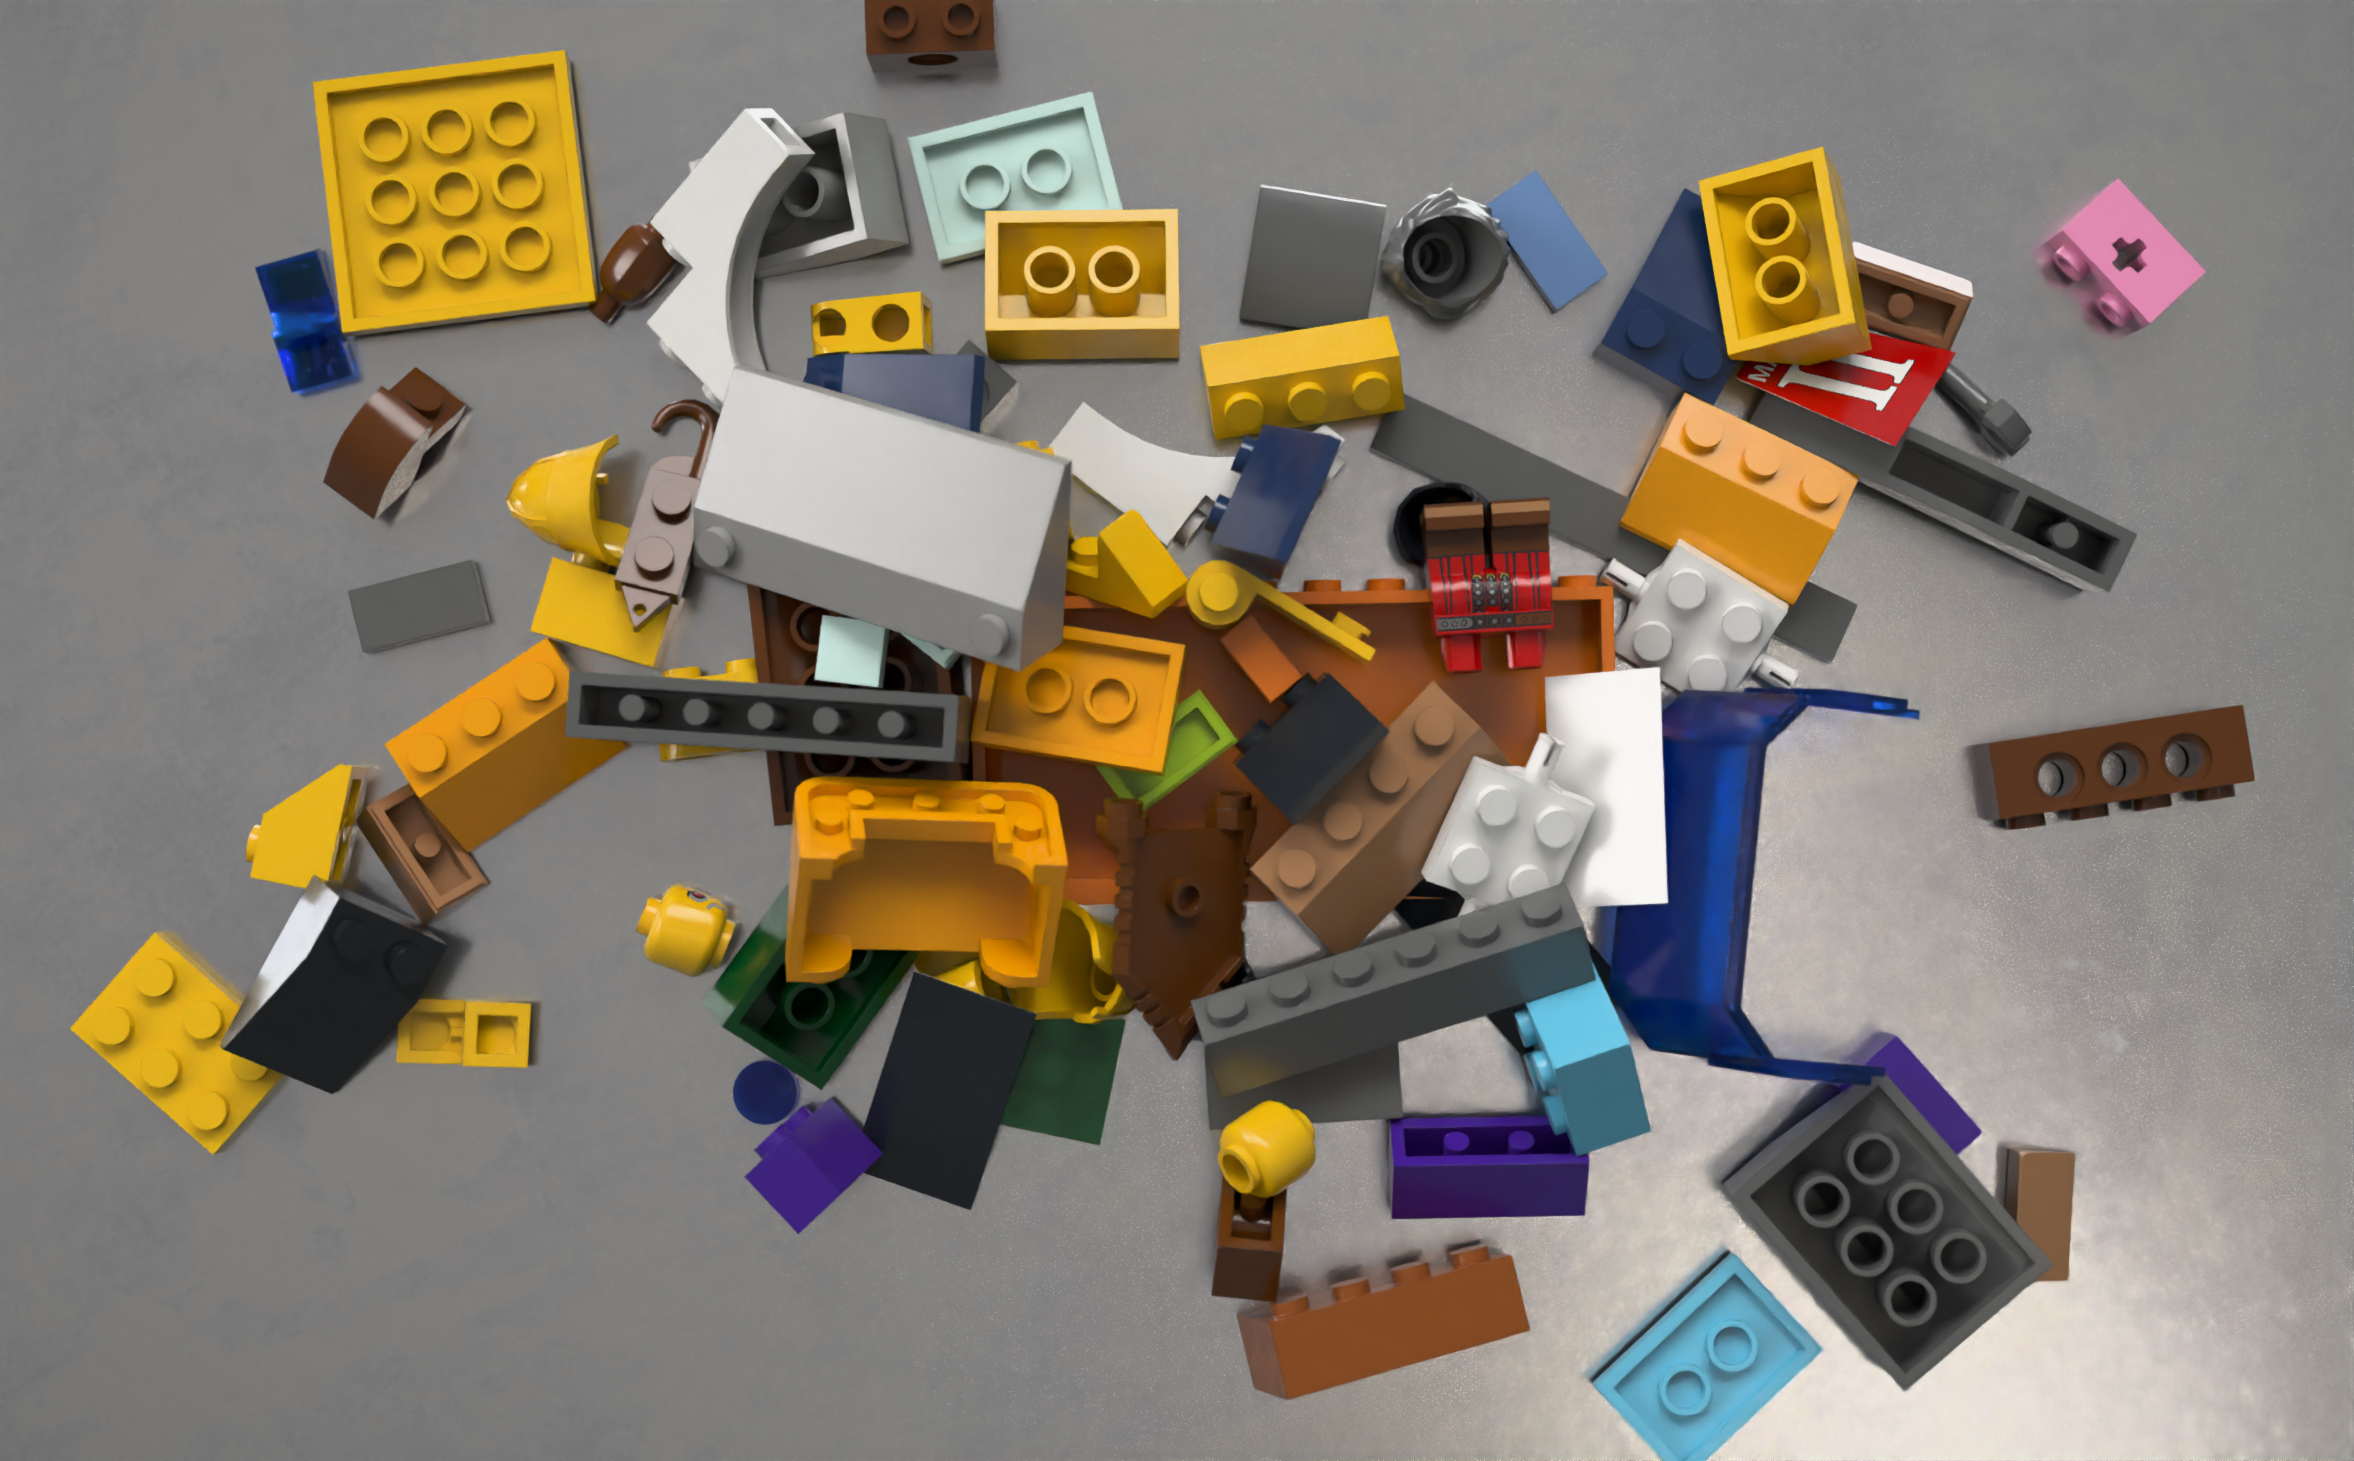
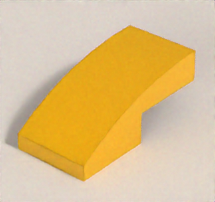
[396,998,531,1068]

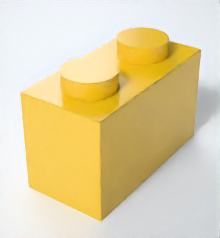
[530,552,684,671]

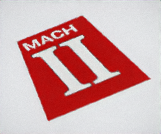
[1735,333,1956,447]

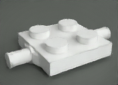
[1599,538,1799,715]
[1421,733,1596,916]

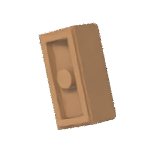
[1852,242,1973,350]
[356,783,488,925]
[2006,1148,2075,1281]

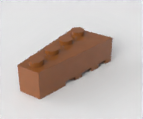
[1236,1244,1530,1400]

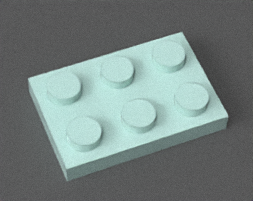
[907,91,1123,265]

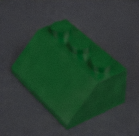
[702,882,922,1090]

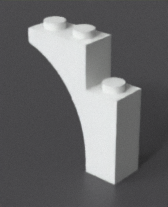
[647,108,815,409]
[1048,402,1346,551]

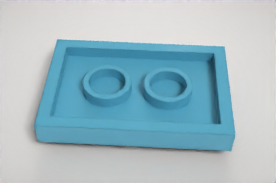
[1592,1252,1824,1461]

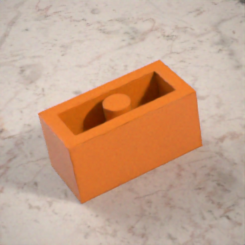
[1219,614,1302,704]

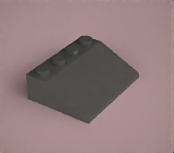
[1724,1066,2054,1392]

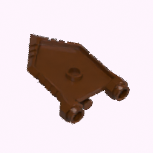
[1096,790,1257,1062]

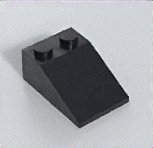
[219,875,448,1094]

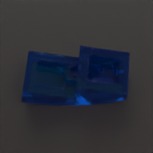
[255,248,355,393]

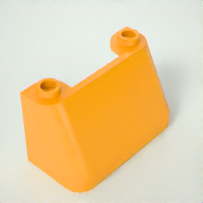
[785,776,1068,988]

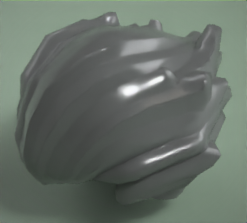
[1380,188,1511,319]

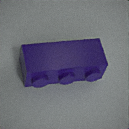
[1388,1116,1590,1219]

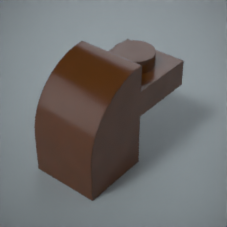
[323,367,466,520]

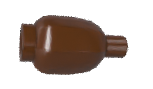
[588,215,678,324]

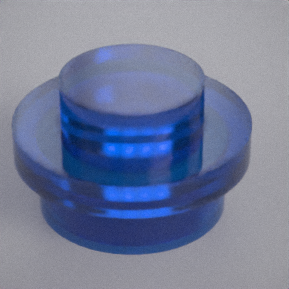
[733,1060,798,1125]

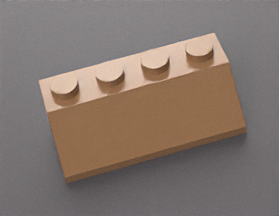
[1249,681,1512,955]

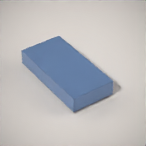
[1485,170,1609,313]

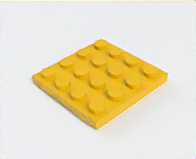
[312,50,598,337]

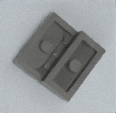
[1239,184,1386,329]

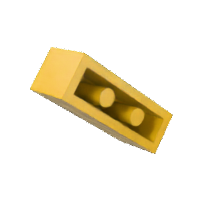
[1199,316,1405,440]

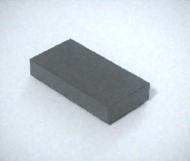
[348,560,491,654]

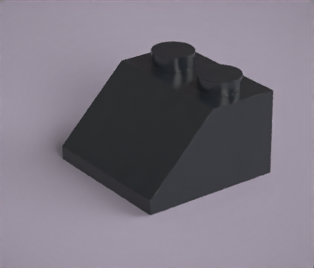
[1232,672,1390,825]

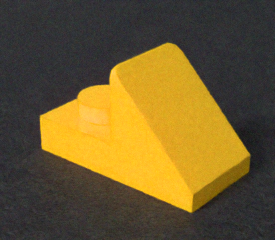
[1065,509,1189,618]

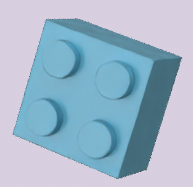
[1512,962,1651,1156]

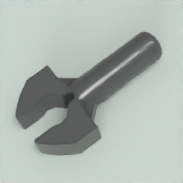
[1937,362,2032,457]

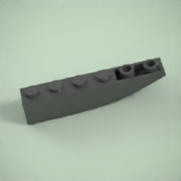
[1749,391,2138,593]

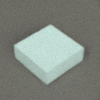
[814,615,890,688]

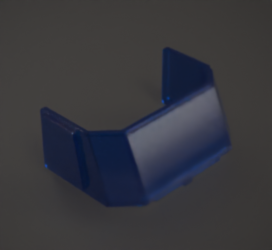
[1609,687,1920,1086]

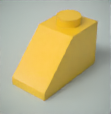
[246,764,367,889]

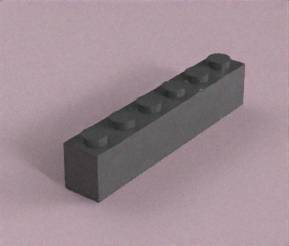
[565,671,973,763]
[1191,883,1596,1099]

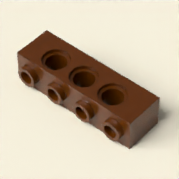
[1974,705,2255,831]

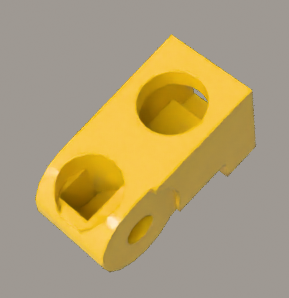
[810,291,934,357]

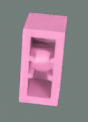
[2047,178,2206,333]

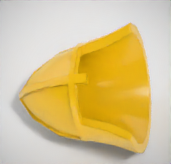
[506,434,630,567]
[1009,899,1136,1025]

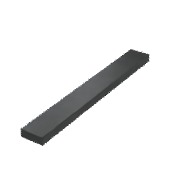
[1369,393,1858,663]

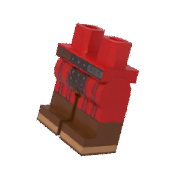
[1419,497,1554,675]

